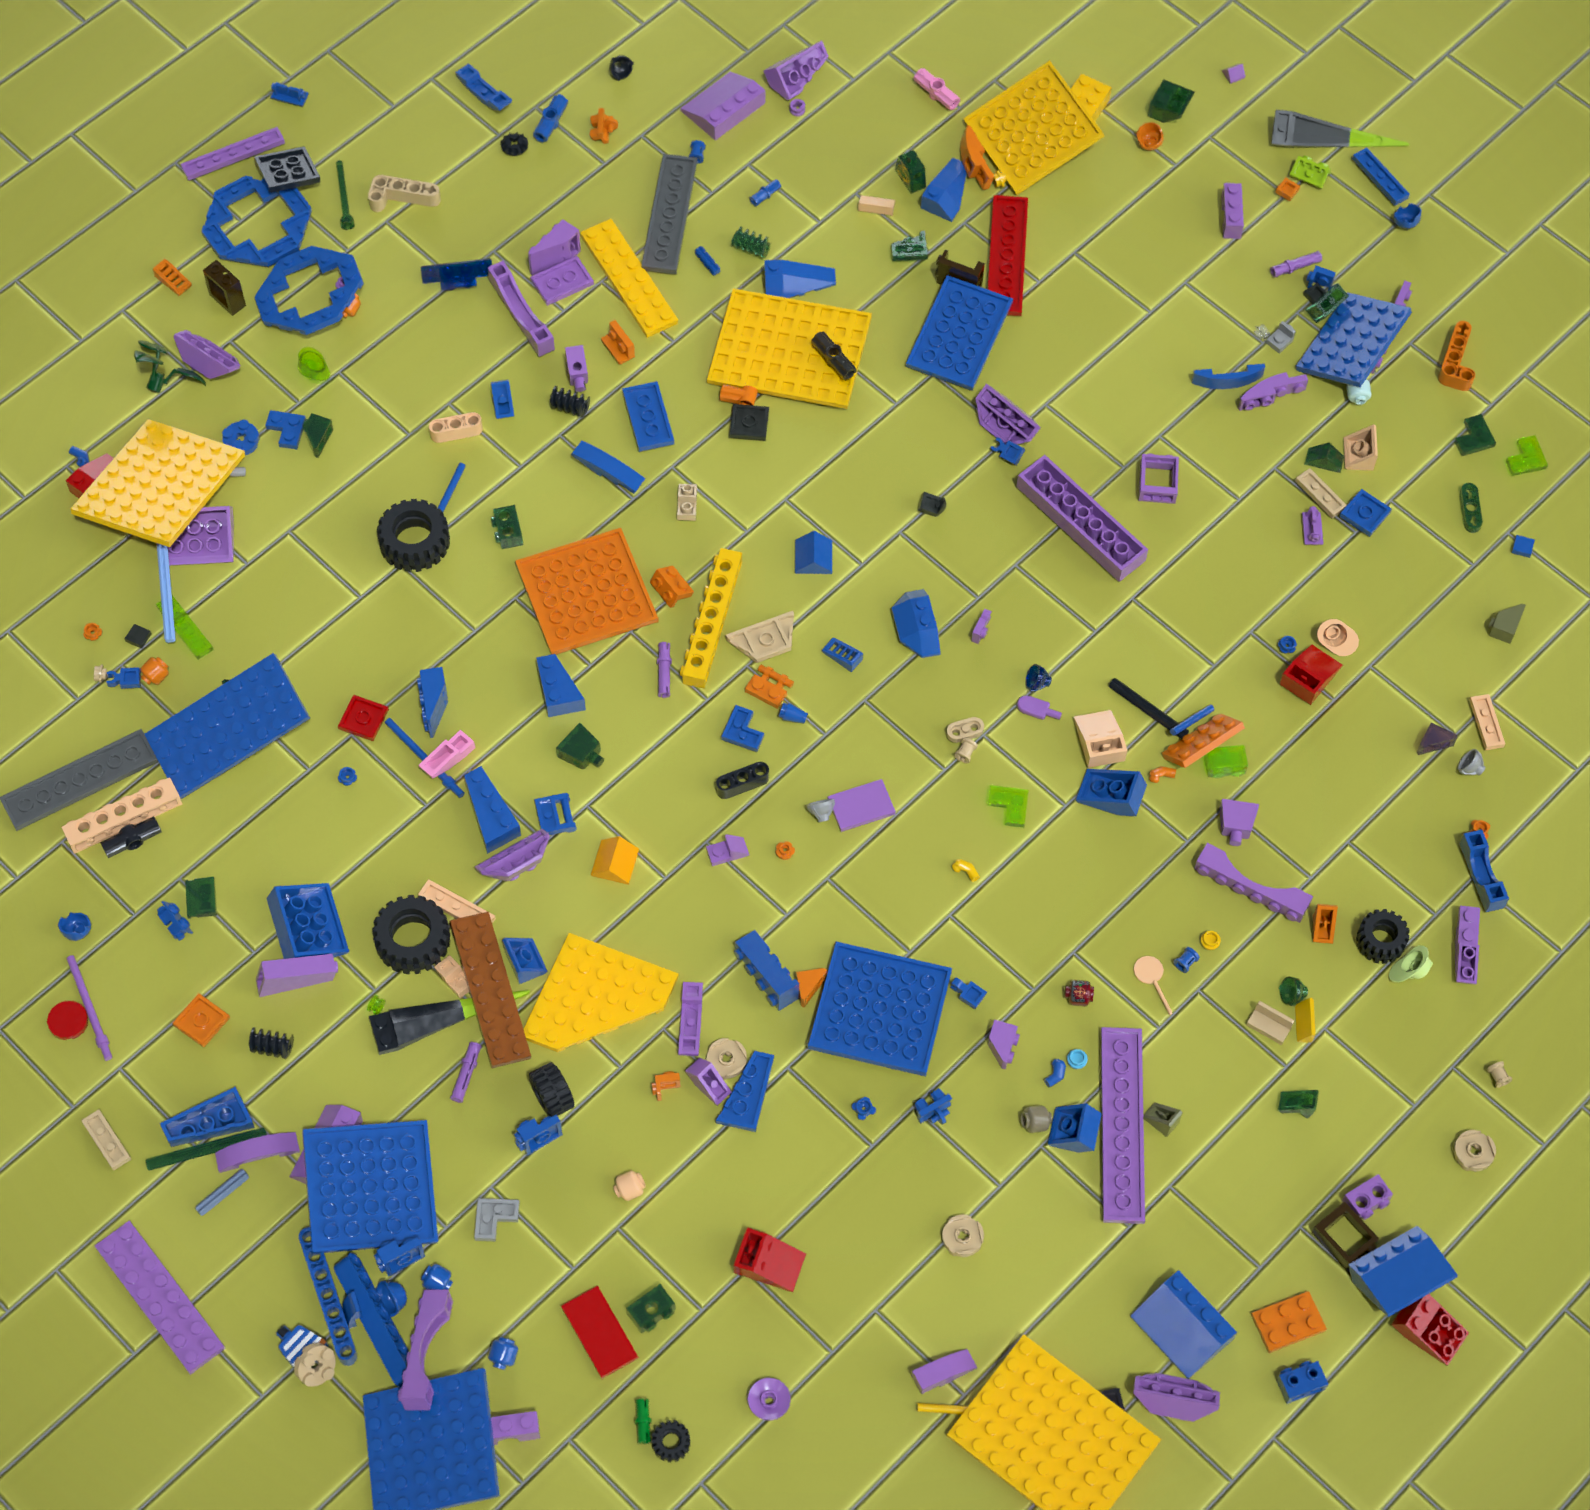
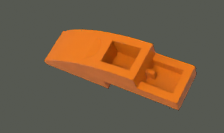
[960,125,994,190]

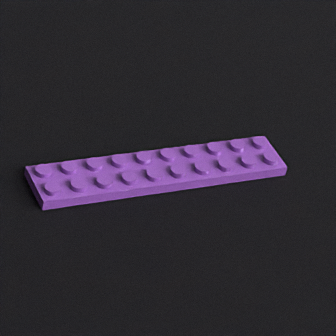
[1101,1027,1145,1224]

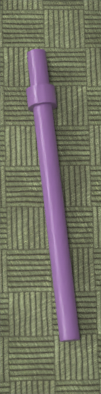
[67,955,113,1061]

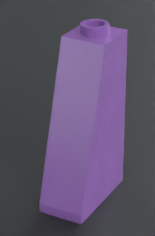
[256,954,338,997]

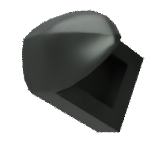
[918,492,947,517]

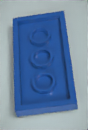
[622,381,675,452]

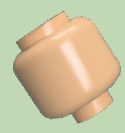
[614,1171,646,1201]

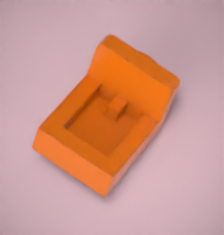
[652,1071,680,1101]

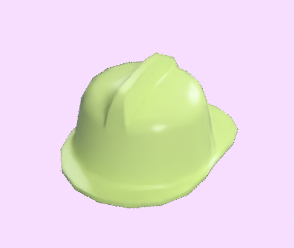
[1389,945,1433,983]

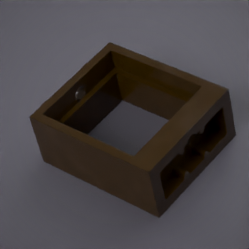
[203,260,246,316]
[1312,1201,1379,1270]

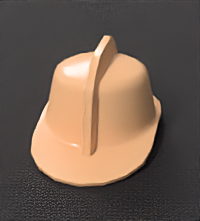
[1317,619,1359,656]

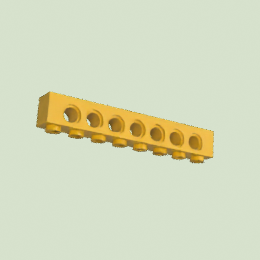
[680,548,742,689]

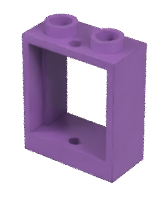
[1139,453,1179,504]

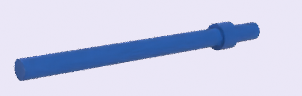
[385,718,465,798]

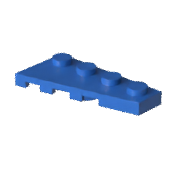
[716,1051,774,1132]

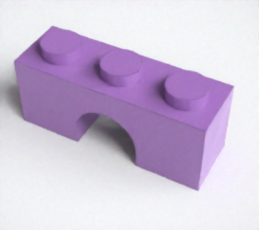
[1221,183,1244,239]
[491,1411,540,1445]

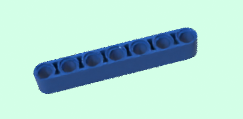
[299,1227,358,1366]
[334,1253,409,1387]

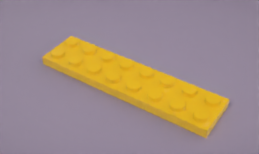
[580,218,678,338]

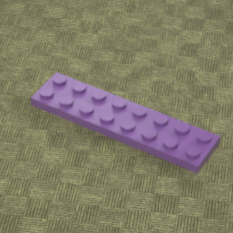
[95,1221,225,1375]

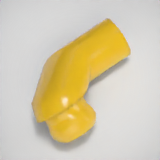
[952,859,980,882]

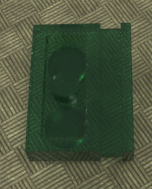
[185,877,217,919]

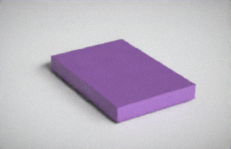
[530,256,594,306]
[828,779,896,832]

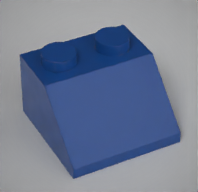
[1048,1103,1102,1153]

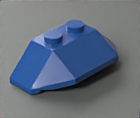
[891,589,941,658]

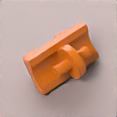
[590,108,618,144]

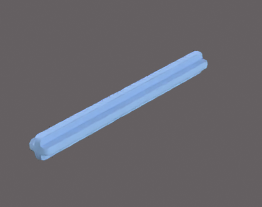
[157,544,175,643]

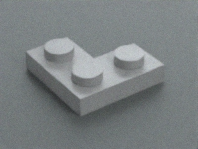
[474,1198,520,1241]

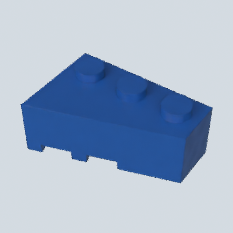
[536,654,586,717]

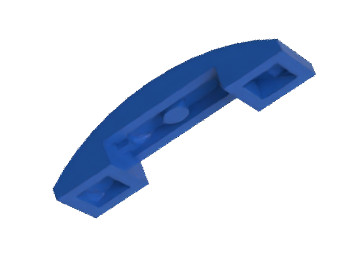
[455,63,512,111]
[1192,363,1265,389]

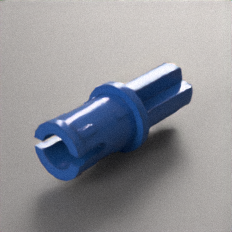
[749,179,781,207]

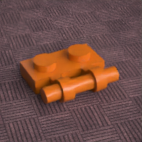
[745,664,794,709]

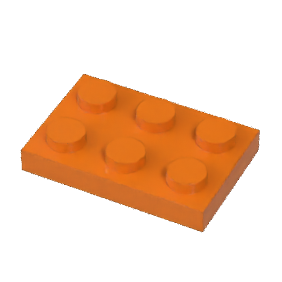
[1251,1291,1327,1353]

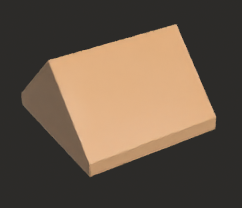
[1344,424,1378,471]

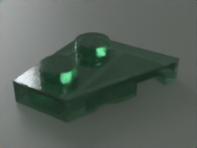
[891,231,928,261]

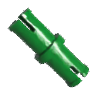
[635,1399,652,1444]

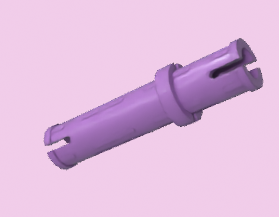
[1270,251,1322,278]
[657,642,672,698]
[450,1042,482,1103]

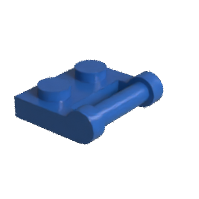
[535,793,577,835]

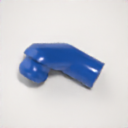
[69,446,89,467]
[1044,1059,1066,1088]

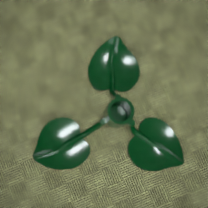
[134,340,206,392]

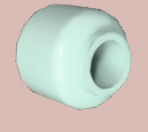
[1347,379,1371,405]

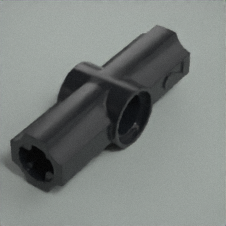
[100,816,162,858]

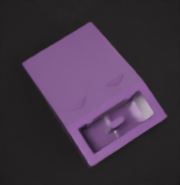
[528,219,581,275]

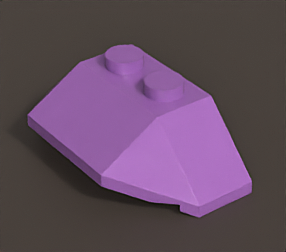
[174,330,241,379]
[975,384,1041,445]
[475,829,550,881]
[1134,1373,1220,1422]

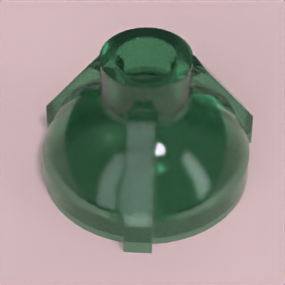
[1279,977,1308,1006]

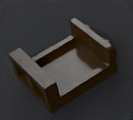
[935,250,985,287]

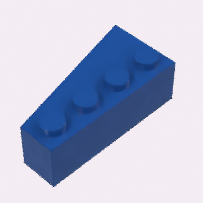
[734,930,799,1011]
[160,1087,255,1147]

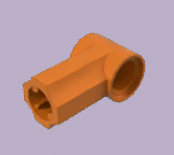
[720,384,758,406]

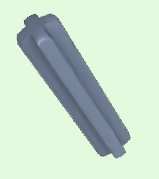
[195,1169,249,1216]

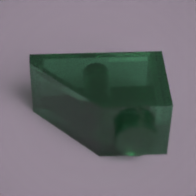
[303,413,334,458]

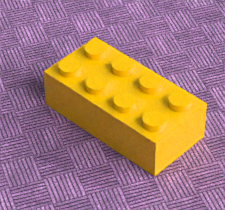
[1071,73,1112,121]

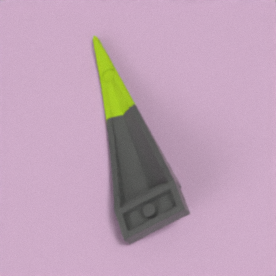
[1271,110,1410,148]

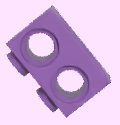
[1342,1174,1393,1220]

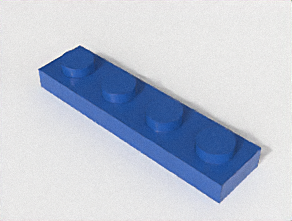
[1352,147,1410,206]

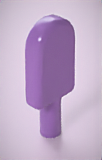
[1017,695,1062,720]

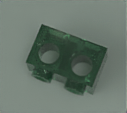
[491,505,523,549]

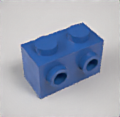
[1276,1361,1329,1404]

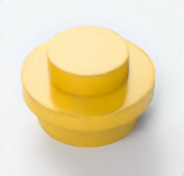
[993,170,1006,188]
[1201,931,1221,950]

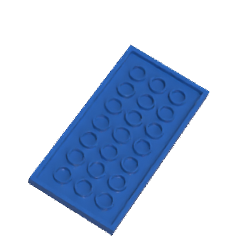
[144,653,310,799]

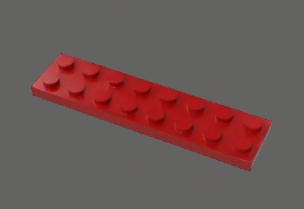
[987,195,1028,316]

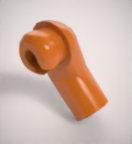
[1149,766,1176,783]

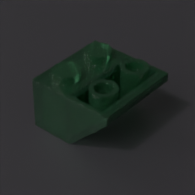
[1147,79,1195,123]

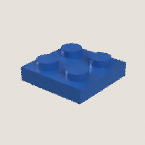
[1340,489,1392,537]

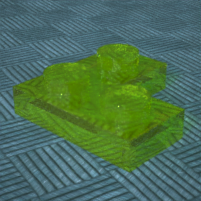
[1506,435,1548,476]
[988,785,1029,828]

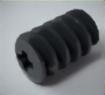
[550,386,590,417]
[249,1027,294,1059]

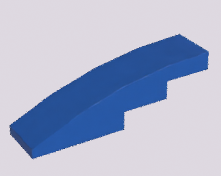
[571,440,646,494]

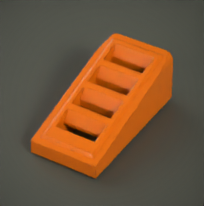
[153,259,192,296]

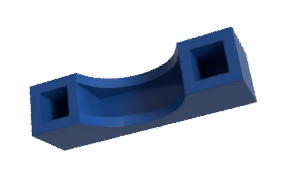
[1459,830,1509,912]

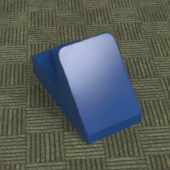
[491,379,514,419]

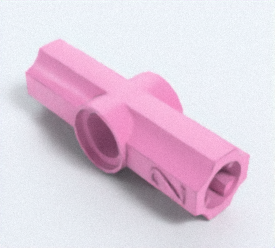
[914,68,960,110]

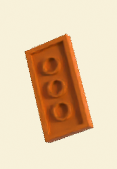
[1162,714,1245,768]

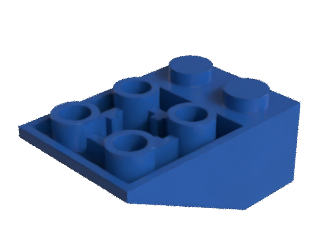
[417,667,448,738]

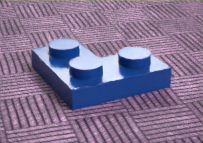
[266,410,306,450]
[721,705,764,752]

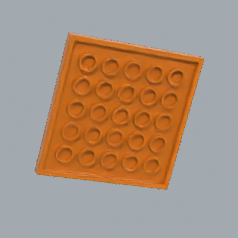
[515,528,659,655]

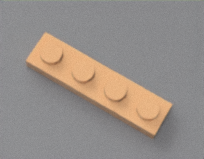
[418,879,496,923]

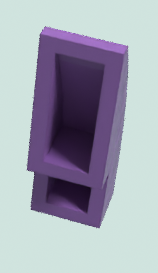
[912,1349,977,1394]

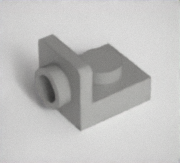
[1266,321,1296,354]

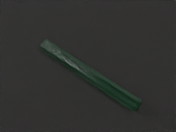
[145,1127,267,1170]

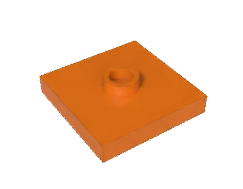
[172,993,230,1048]

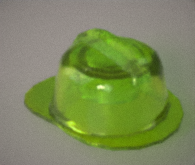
[298,347,330,381]

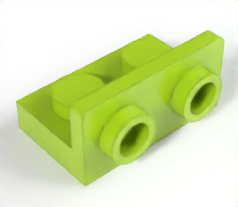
[1290,155,1331,189]

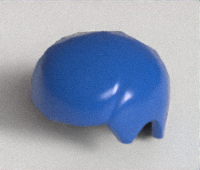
[1394,203,1421,229]
[58,912,91,941]

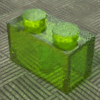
[1204,745,1248,778]

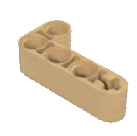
[368,175,441,212]

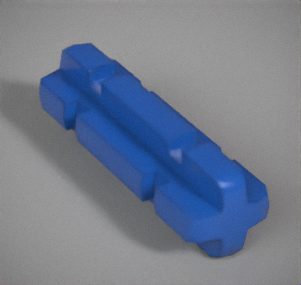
[695,246,720,275]

